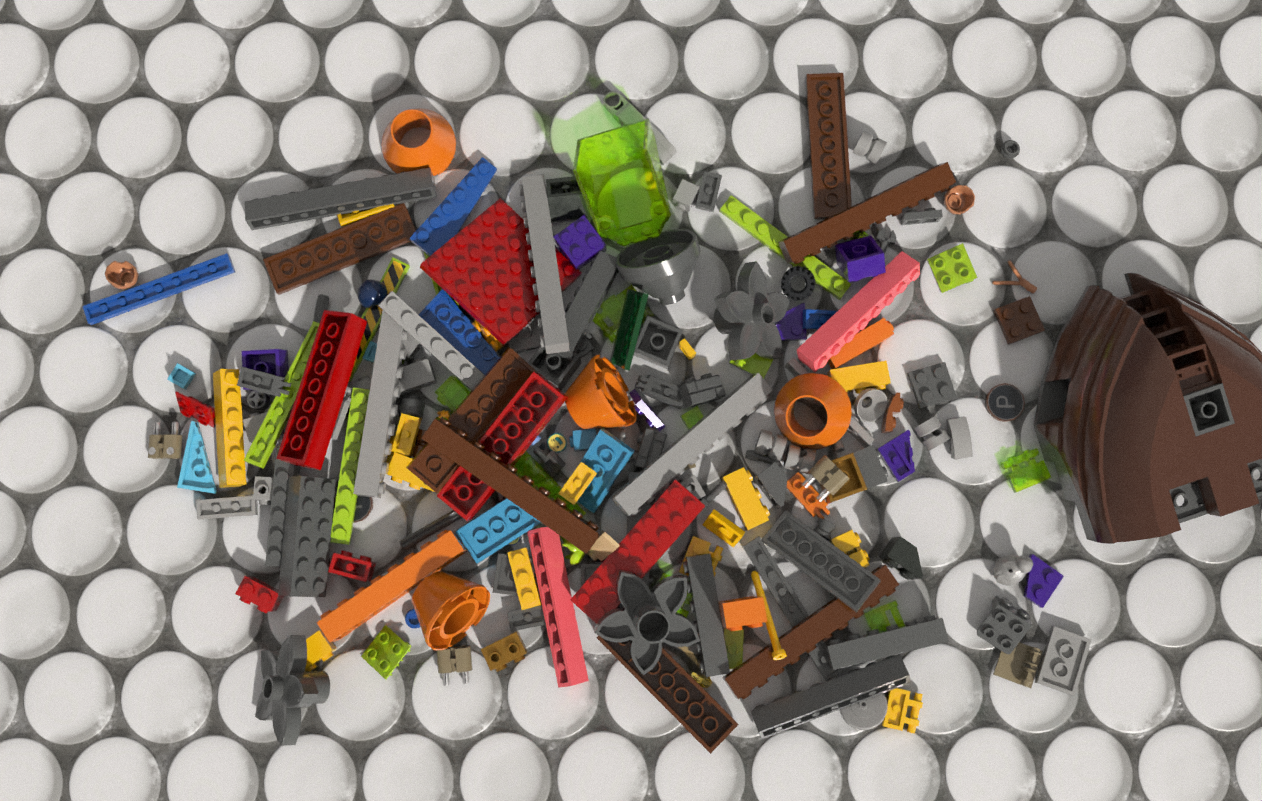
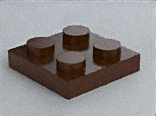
[993,296,1045,345]

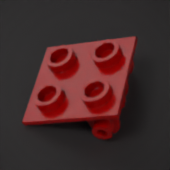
[175,391,215,428]

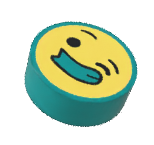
[547,433,567,453]

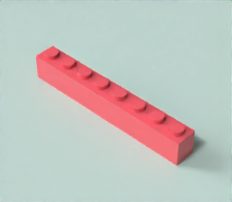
[797,251,920,372]
[527,527,589,688]

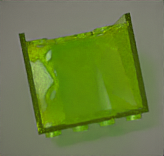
[573,118,671,247]

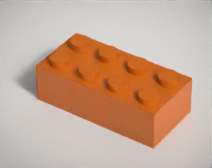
[718,596,767,631]

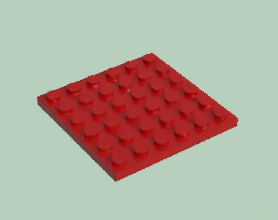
[420,198,582,345]

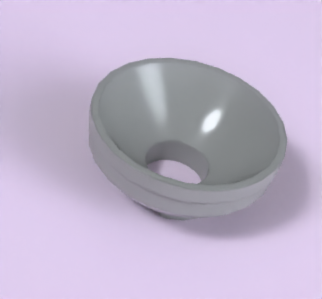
[854,388,888,422]

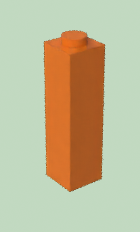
[827,318,894,369]

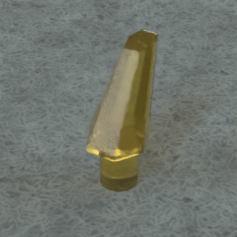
[691,672,712,688]

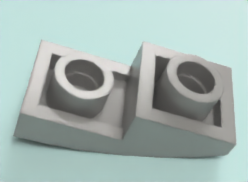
[947,416,973,460]

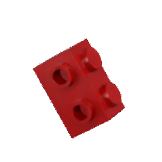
[328,550,376,582]
[235,576,284,613]

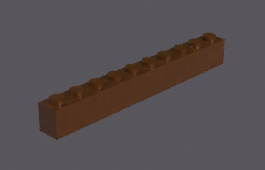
[778,162,956,264]
[421,416,601,554]
[722,565,899,700]

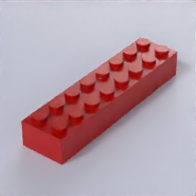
[276,310,367,470]
[437,372,568,521]
[570,480,705,624]

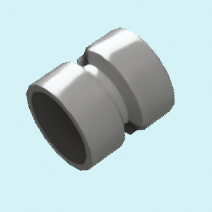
[852,131,887,164]
[914,415,950,451]
[754,429,788,461]
[783,444,816,475]

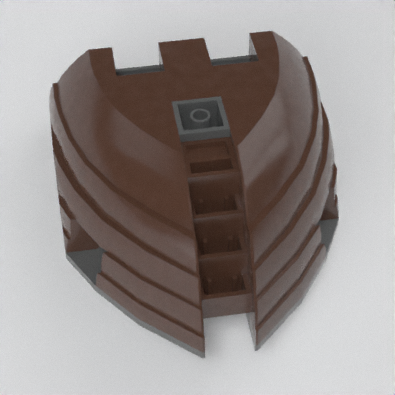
[1033,273,1262,544]

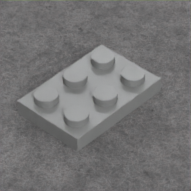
[1035,626,1092,696]

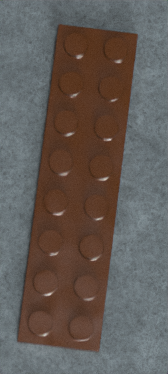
[805,73,852,219]
[263,203,416,295]
[406,347,537,493]

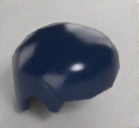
[357,279,386,308]

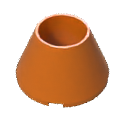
[381,108,456,176]
[565,355,636,429]
[774,373,852,450]
[412,571,490,651]

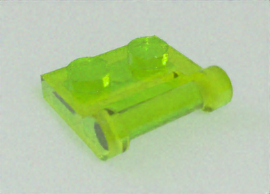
[863,600,905,632]

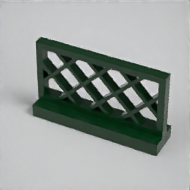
[610,289,649,371]

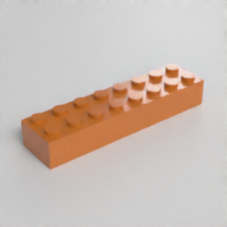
[317,529,468,643]

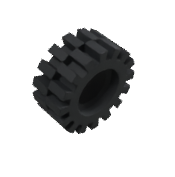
[781,266,816,301]

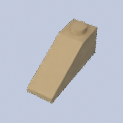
[587,530,620,561]

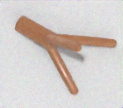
[992,261,1037,294]

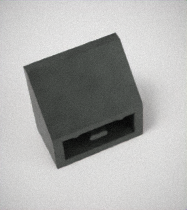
[546,175,588,222]
[879,536,923,580]

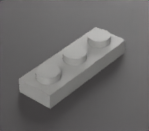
[196,496,258,520]

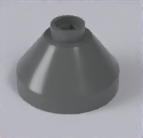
[616,229,700,305]

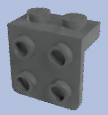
[977,596,1032,654]

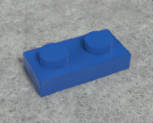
[802,309,837,329]

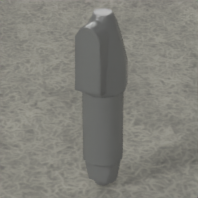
[745,450,781,465]

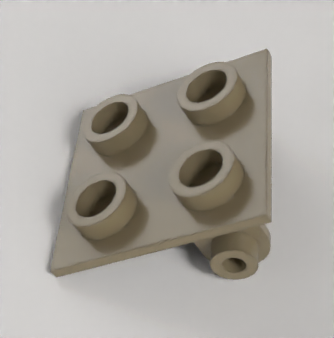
[993,642,1043,688]

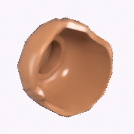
[943,185,975,214]
[105,261,139,289]

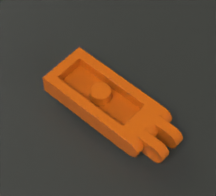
[786,471,830,519]

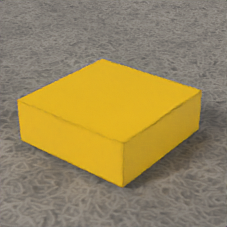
[678,338,696,360]

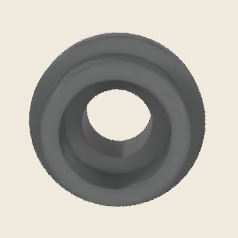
[1001,140,1020,159]

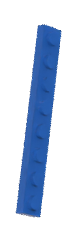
[82,253,235,325]

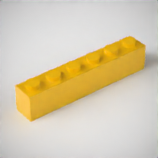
[213,369,246,488]

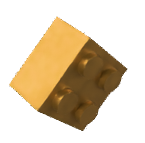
[819,453,867,504]

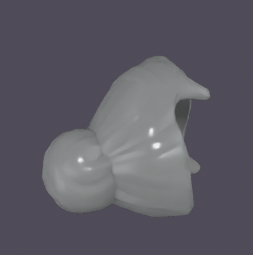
[993,554,1033,586]

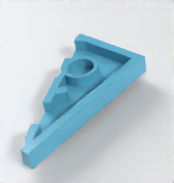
[177,421,217,494]

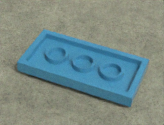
[578,428,635,513]
[455,498,541,563]

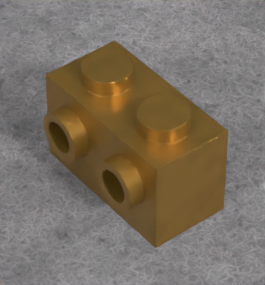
[481,631,528,672]

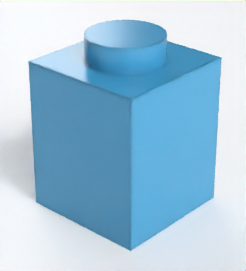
[569,429,596,452]

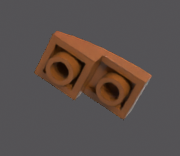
[881,393,904,433]

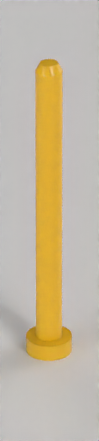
[751,571,787,660]

